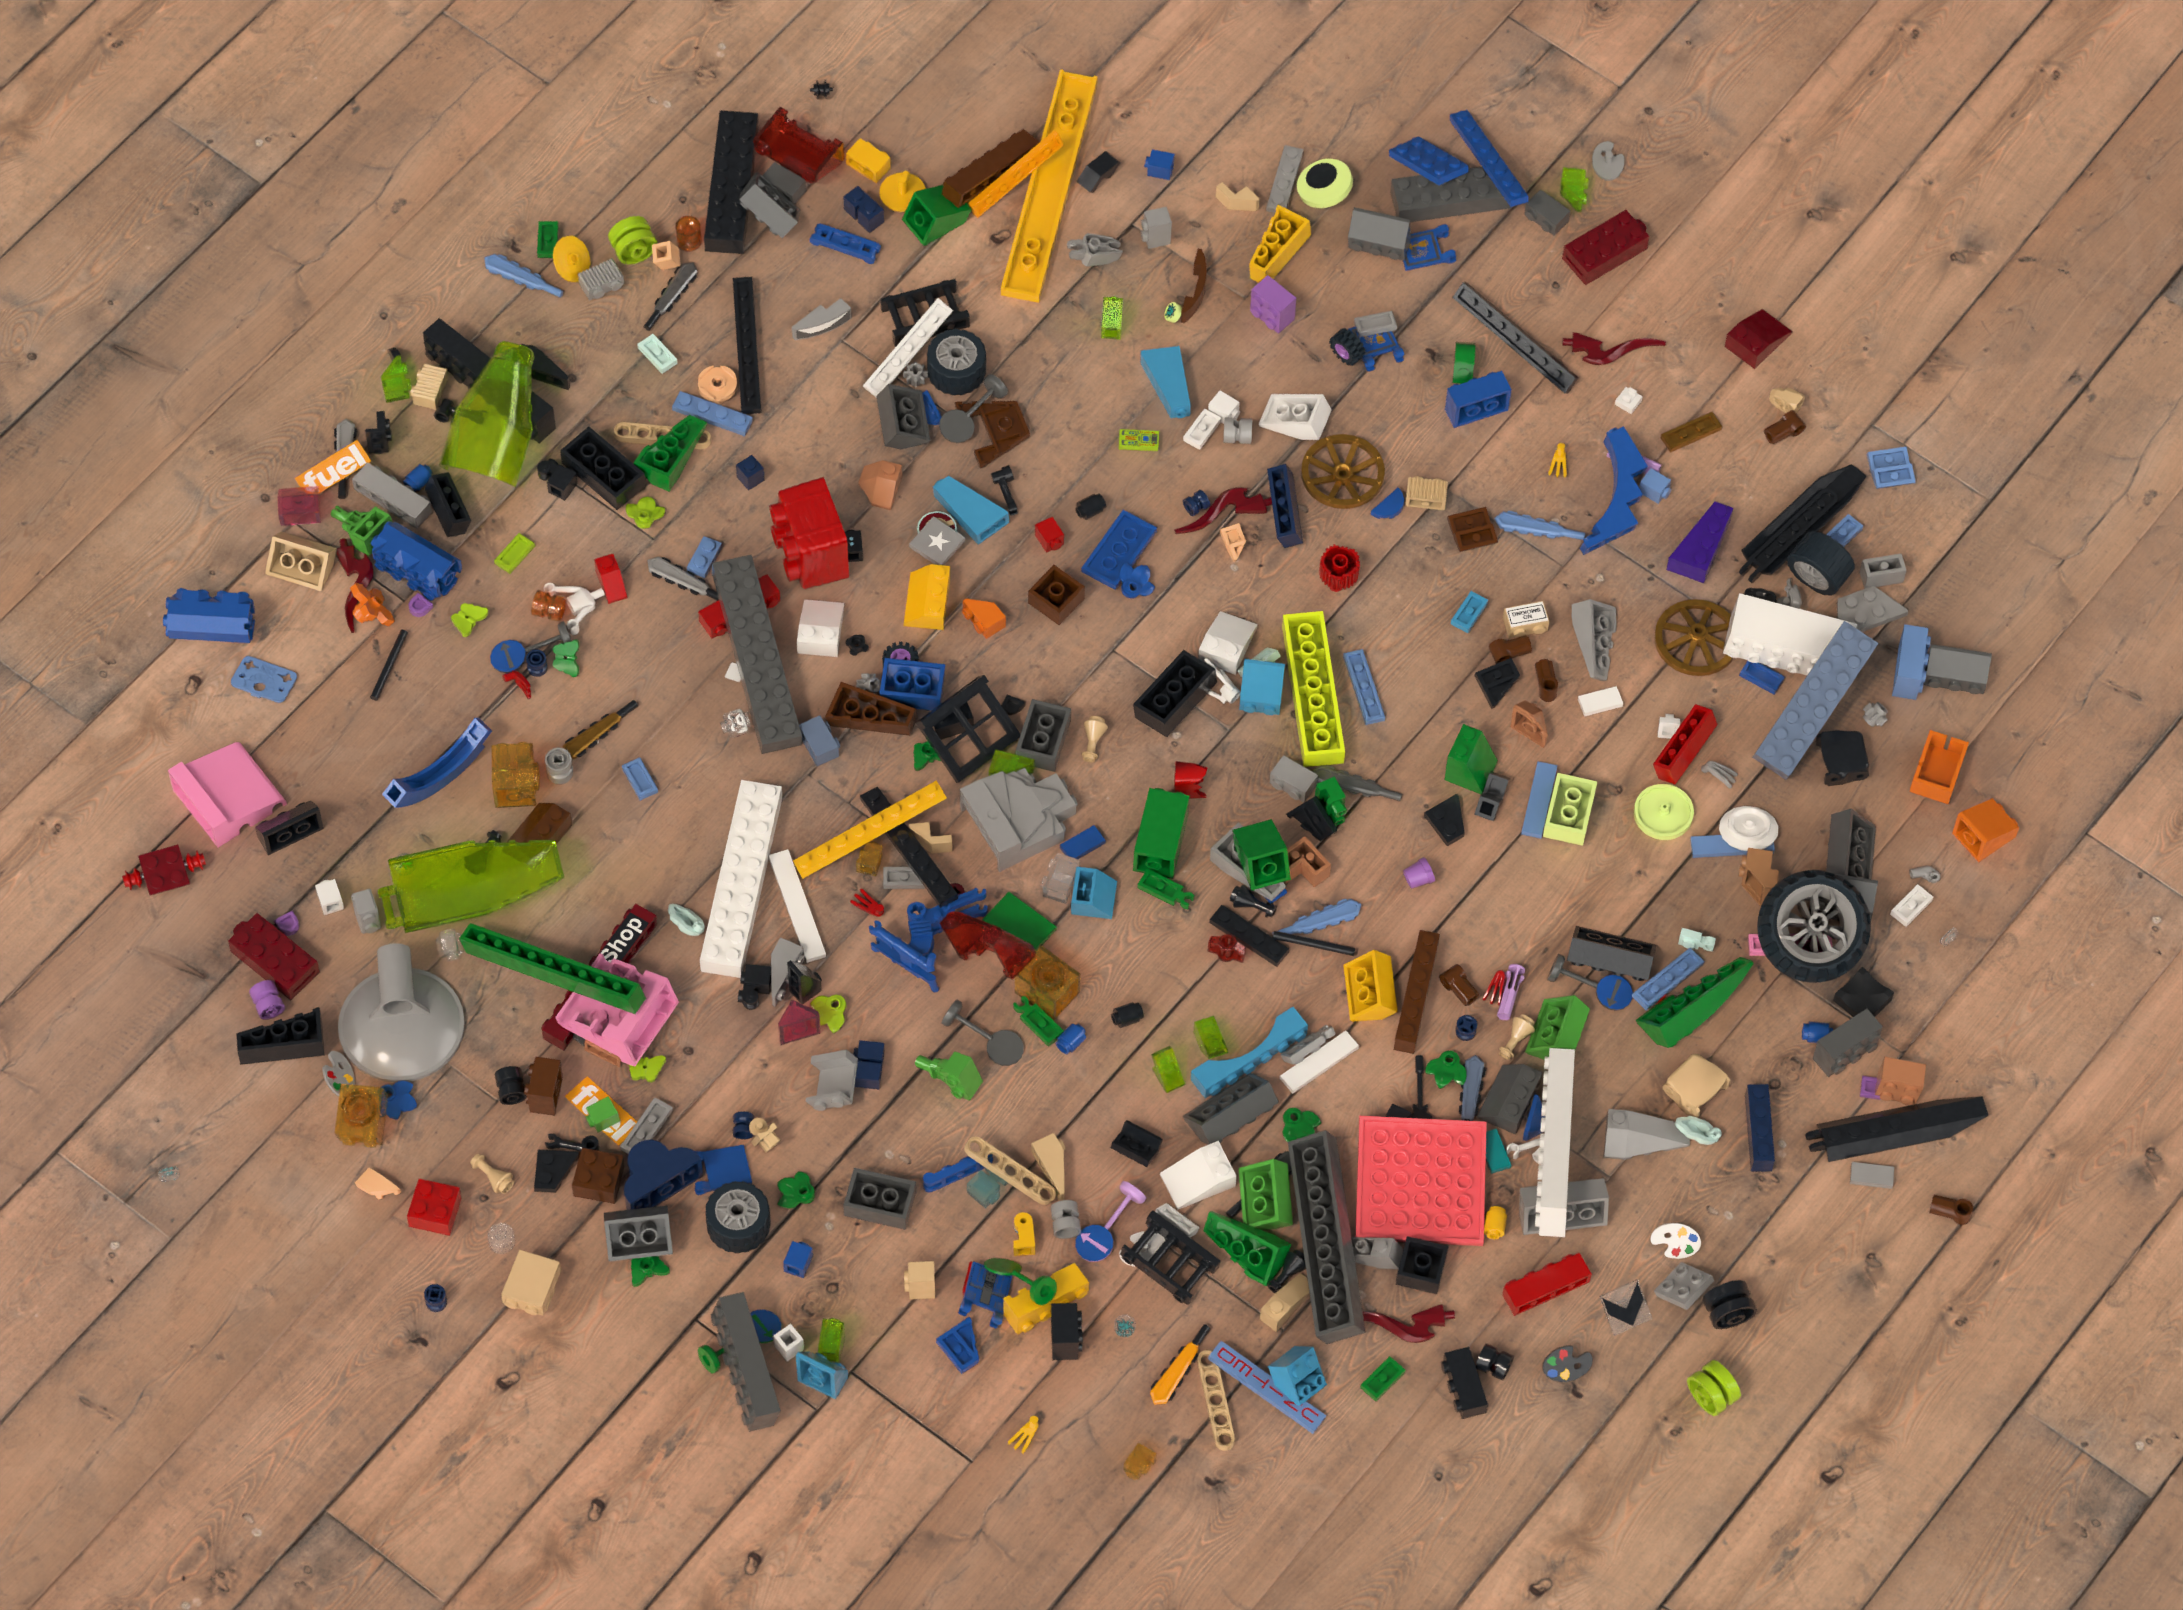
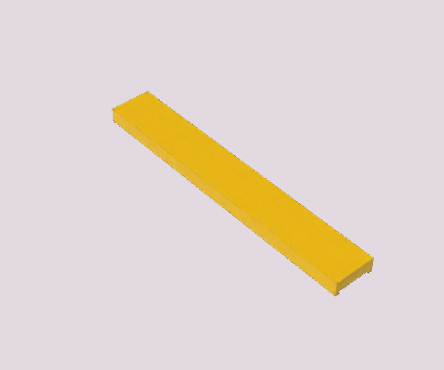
[1001,69,1098,303]

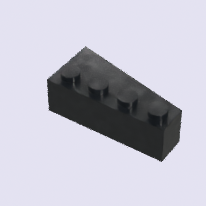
[236,1007,325,1065]

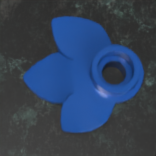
[1119,562,1155,599]
[377,1081,417,1120]

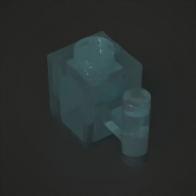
[967,1168,1008,1209]

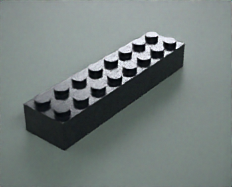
[704,110,759,254]
[423,318,556,443]

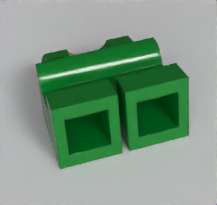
[1315,776,1347,826]

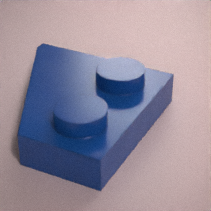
[936,1317,979,1374]

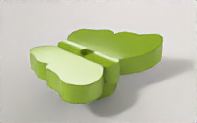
[451,603,488,637]
[629,1055,666,1083]

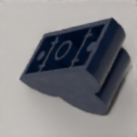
[624,1140,703,1210]

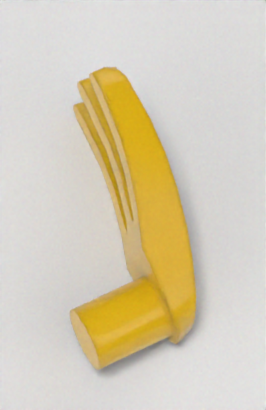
[1548,443,1567,478]
[1008,1416,1038,1454]

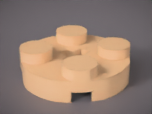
[698,365,737,405]

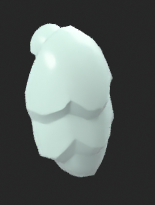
[668,904,705,936]
[1675,1116,1722,1145]

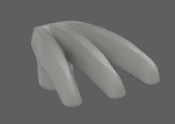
[1701,761,1738,788]

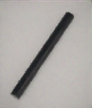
[370,629,408,701]
[1272,931,1355,956]

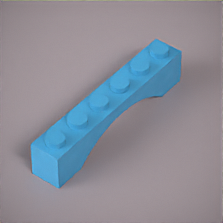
[1191,1007,1308,1099]

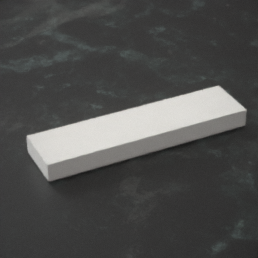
[1280,1031,1359,1094]

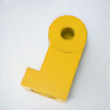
[1013,1212,1035,1256]

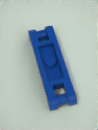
[809,223,881,264]
[923,1154,993,1193]

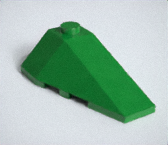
[634,415,707,492]
[1203,1211,1291,1286]

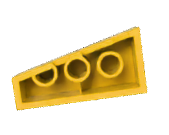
[1249,205,1311,283]
[1003,1263,1089,1335]

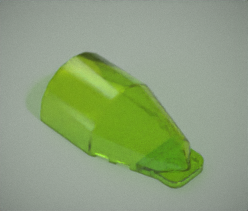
[439,341,534,487]

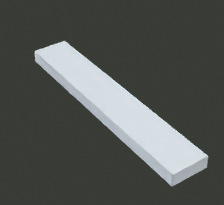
[863,298,953,397]
[769,849,826,963]

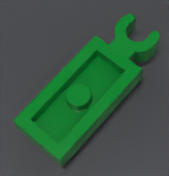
[1137,868,1195,910]
[1013,996,1064,1047]

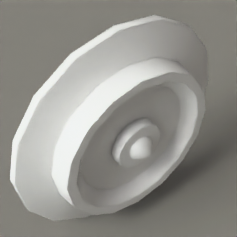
[1719,806,1778,851]

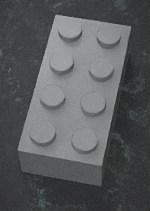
[1519,1178,1609,1235]

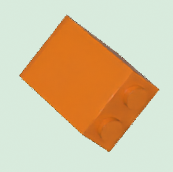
[1952,798,2019,862]

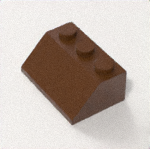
[502,803,572,870]

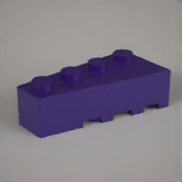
[1666,501,1733,583]

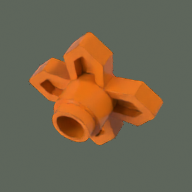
[350,583,395,626]

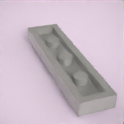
[1266,145,1303,213]

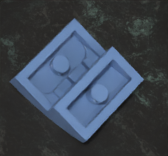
[1867,446,1916,489]

